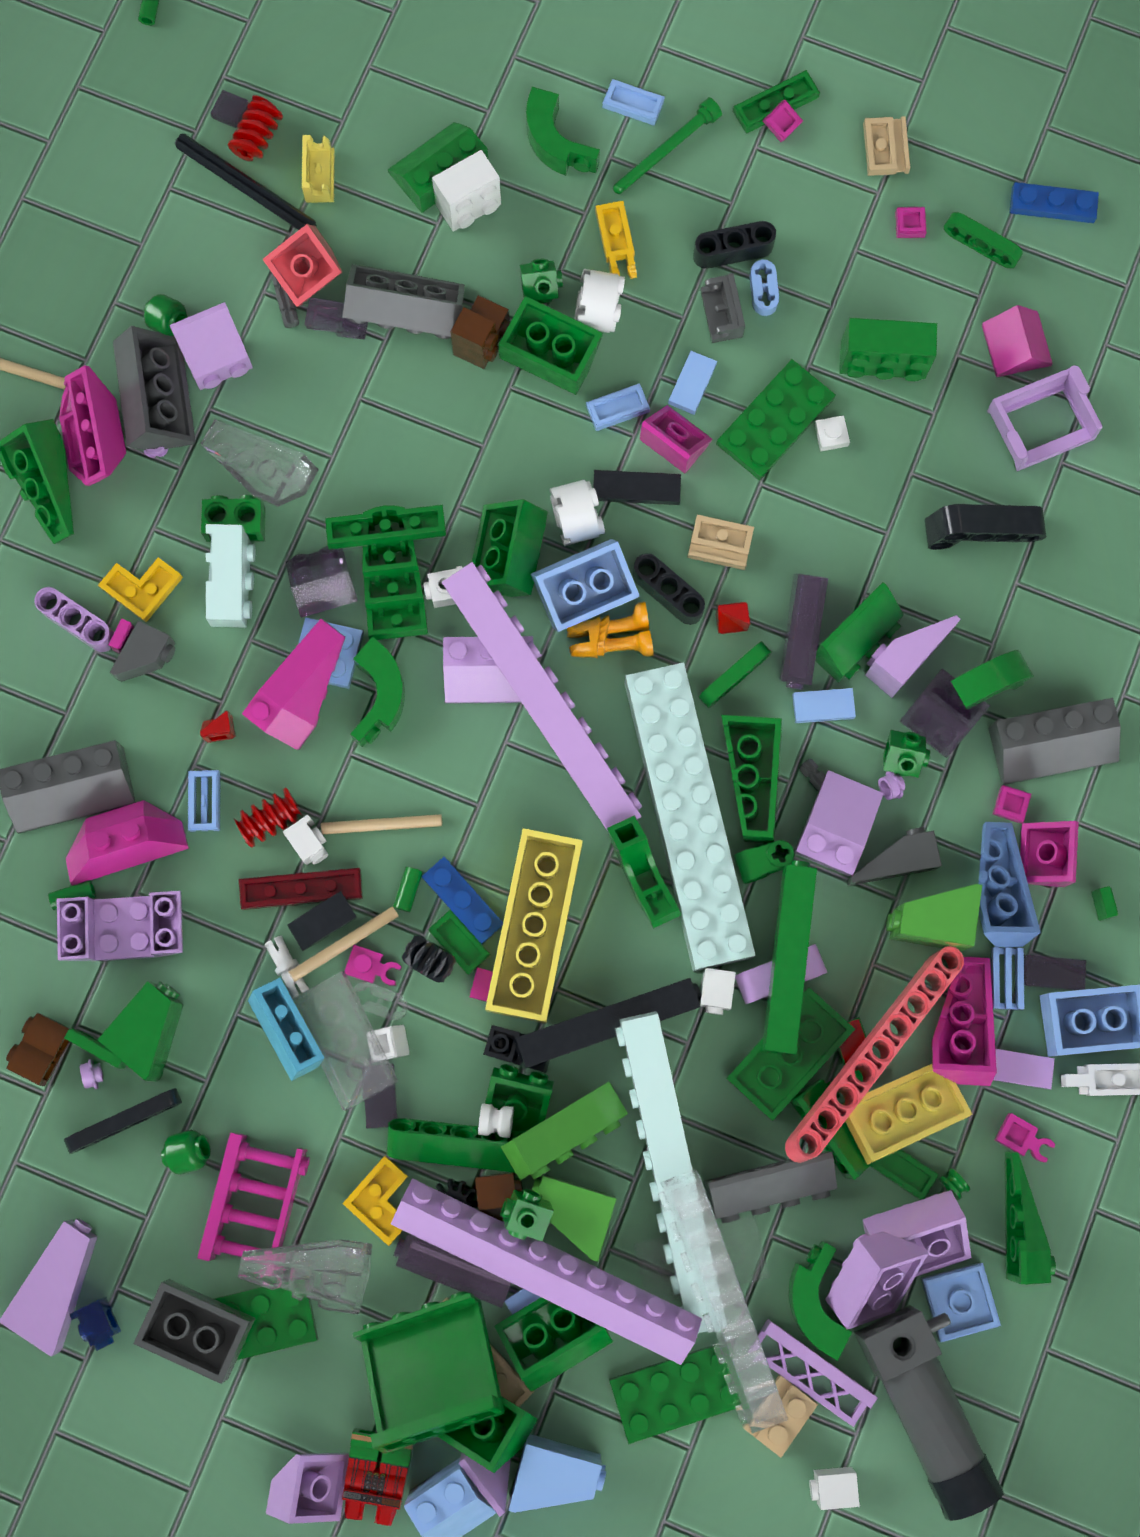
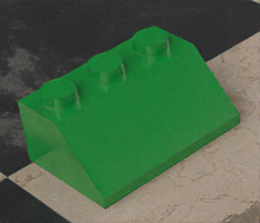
[388,122,488,213]
[498,296,603,395]
[472,499,548,597]
[813,582,904,683]
[790,1079,874,1180]
[494,1297,613,1392]
[437,1396,538,1473]

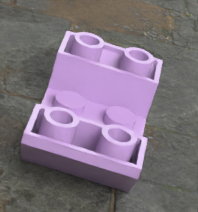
[57,891,183,961]

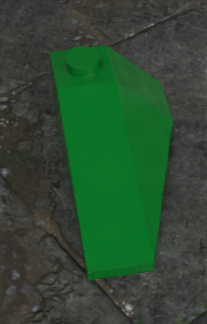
[0,419,74,544]
[1005,1152,1056,1285]

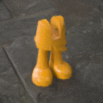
[567,601,654,658]

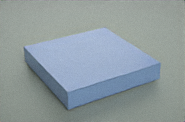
[921,1262,1001,1342]

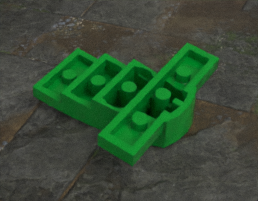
[325,505,446,640]

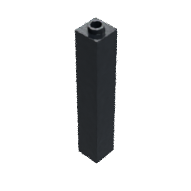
[513,978,701,1069]

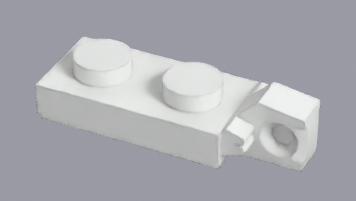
[1060,1063,1140,1096]

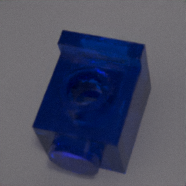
[69,1297,121,1351]

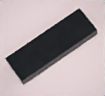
[593,470,681,505]

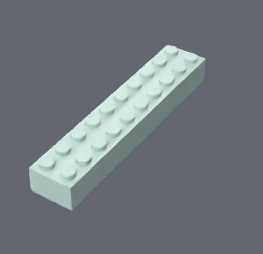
[624,663,756,972]

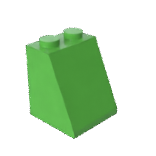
[886,884,982,952]
[532,1174,616,1262]

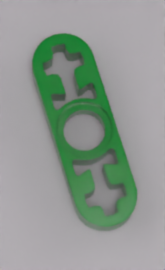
[944,212,1023,268]
[699,641,772,708]

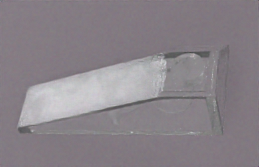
[201,419,319,507]
[238,1239,372,1314]

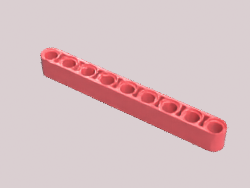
[785,946,964,1163]

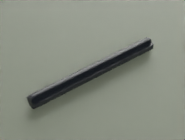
[175,134,317,230]

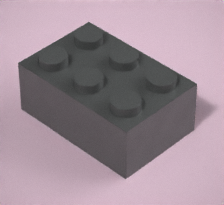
[133,1279,255,1384]

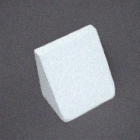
[367,1025,410,1063]

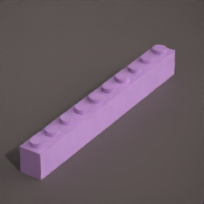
[442,562,642,831]
[391,1178,702,1365]

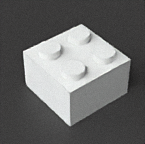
[432,150,501,232]

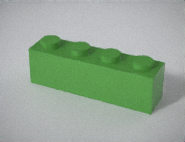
[501,1082,628,1180]

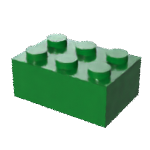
[840,318,938,381]

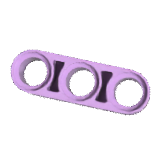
[34,587,114,652]
[735,944,828,1005]

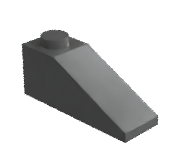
[847,827,942,886]

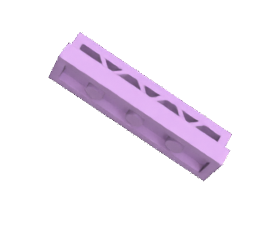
[747,1319,878,1427]

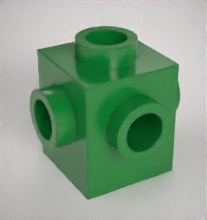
[520,258,563,303]
[883,730,930,778]
[500,1189,554,1241]

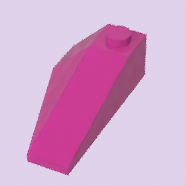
[242,619,345,750]
[931,957,997,1086]

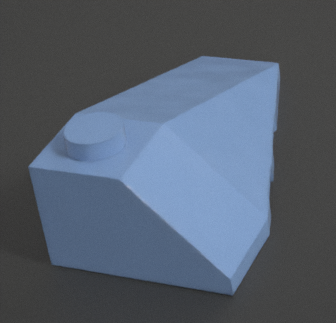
[979,822,1041,947]

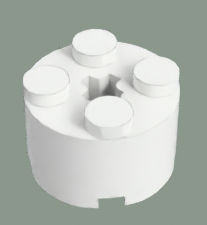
[575,269,625,333]
[550,480,605,546]

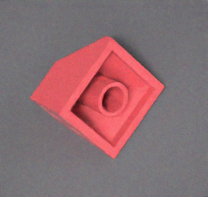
[263,224,343,307]

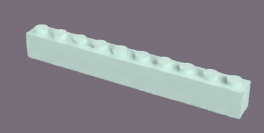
[615,1011,727,1333]

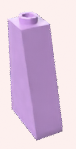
[0,1218,98,1356]

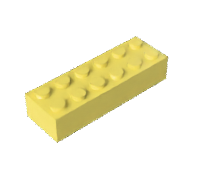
[485,828,583,1024]

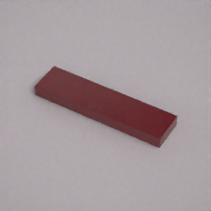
[239,868,363,910]

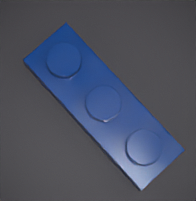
[1010,182,1099,223]
[421,857,503,945]

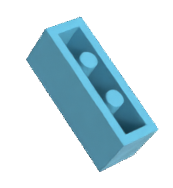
[248,978,324,1081]

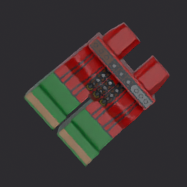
[342,1428,414,1526]

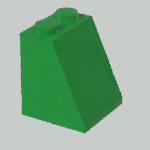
[97,981,183,1082]

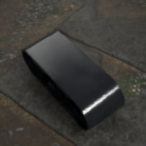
[693,221,776,269]
[633,553,705,625]

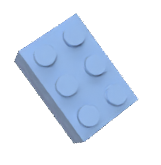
[531,539,640,632]
[1039,985,1140,1057]

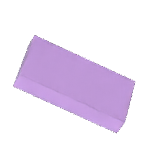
[993,1049,1055,1089]

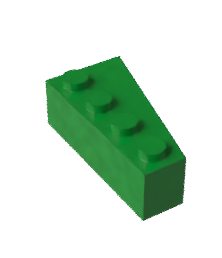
[721,715,782,843]

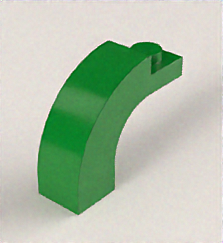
[526,87,600,176]
[350,637,405,747]
[951,650,1034,709]
[607,815,681,929]
[789,1241,852,1361]

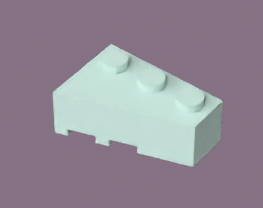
[206,524,256,628]

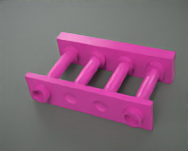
[197,1132,310,1276]

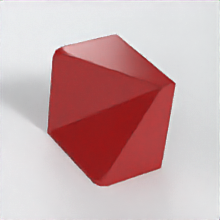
[715,602,750,634]
[200,711,236,743]

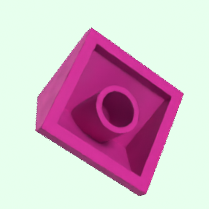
[982,305,1053,377]
[640,405,713,474]
[1020,821,1079,888]

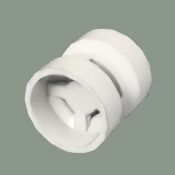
[478,1103,514,1138]

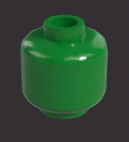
[144,294,188,336]
[161,1130,211,1175]

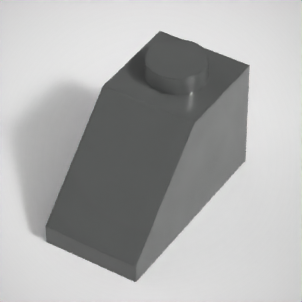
[110,621,175,682]

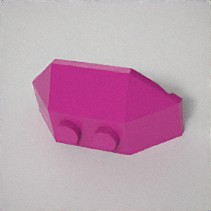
[59,365,126,486]
[66,800,189,886]

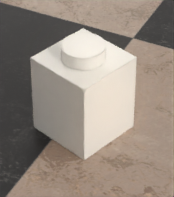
[699,968,736,1015]
[809,1467,860,1510]

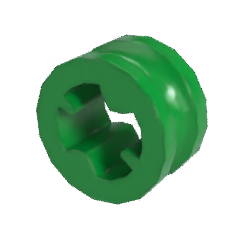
[939,1168,970,1200]

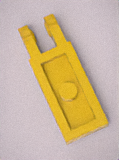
[595,201,637,279]

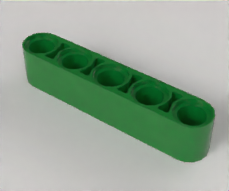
[387,1118,525,1173]

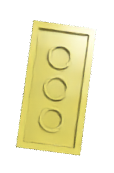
[842,1064,973,1165]

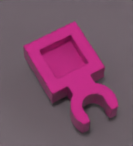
[344,945,402,986]
[994,1113,1055,1162]

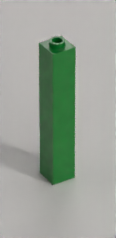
[762,860,817,1056]

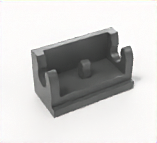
[700,273,745,343]

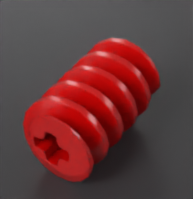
[228,95,283,161]
[234,787,303,848]

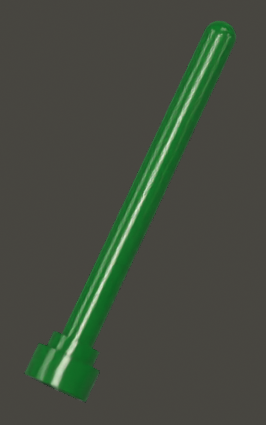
[613,97,722,194]

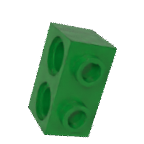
[201,495,265,542]

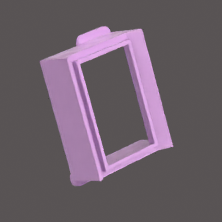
[987,366,1103,471]

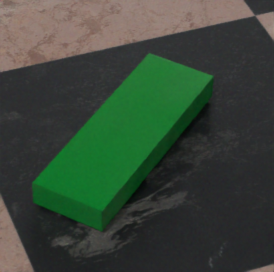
[733,70,820,134]

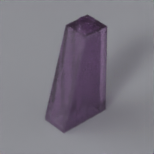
[780,574,828,690]
[393,1233,511,1308]

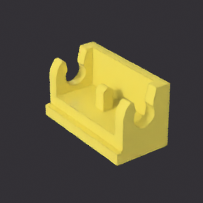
[302,135,335,203]

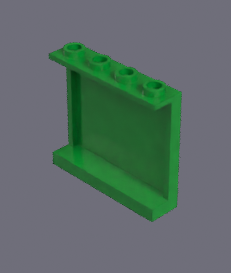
[353,1291,505,1454]

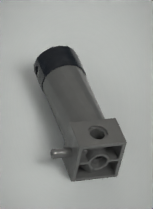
[854,1305,1004,1521]

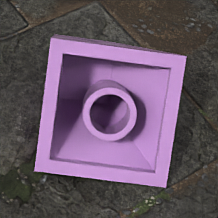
[266,1453,349,1524]
[459,1453,511,1517]

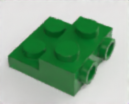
[485,1064,554,1132]

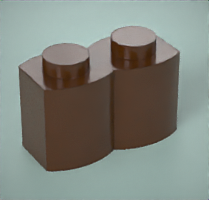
[6,1013,70,1086]

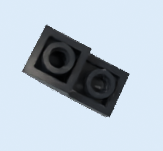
[287,891,357,951]
[483,1025,550,1073]

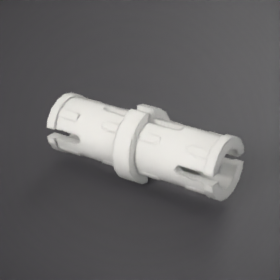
[264,936,310,999]

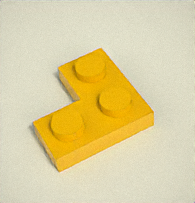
[98,557,183,622]
[342,1155,409,1246]

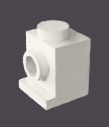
[423,566,462,608]
[283,815,328,865]

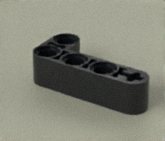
[925,504,1046,550]

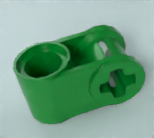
[733,840,794,884]

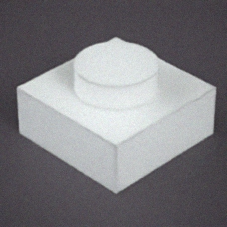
[814,415,850,452]

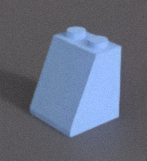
[508,1434,606,1513]
[404,1458,496,1537]

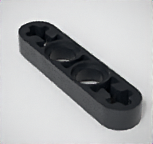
[64,1088,182,1154]

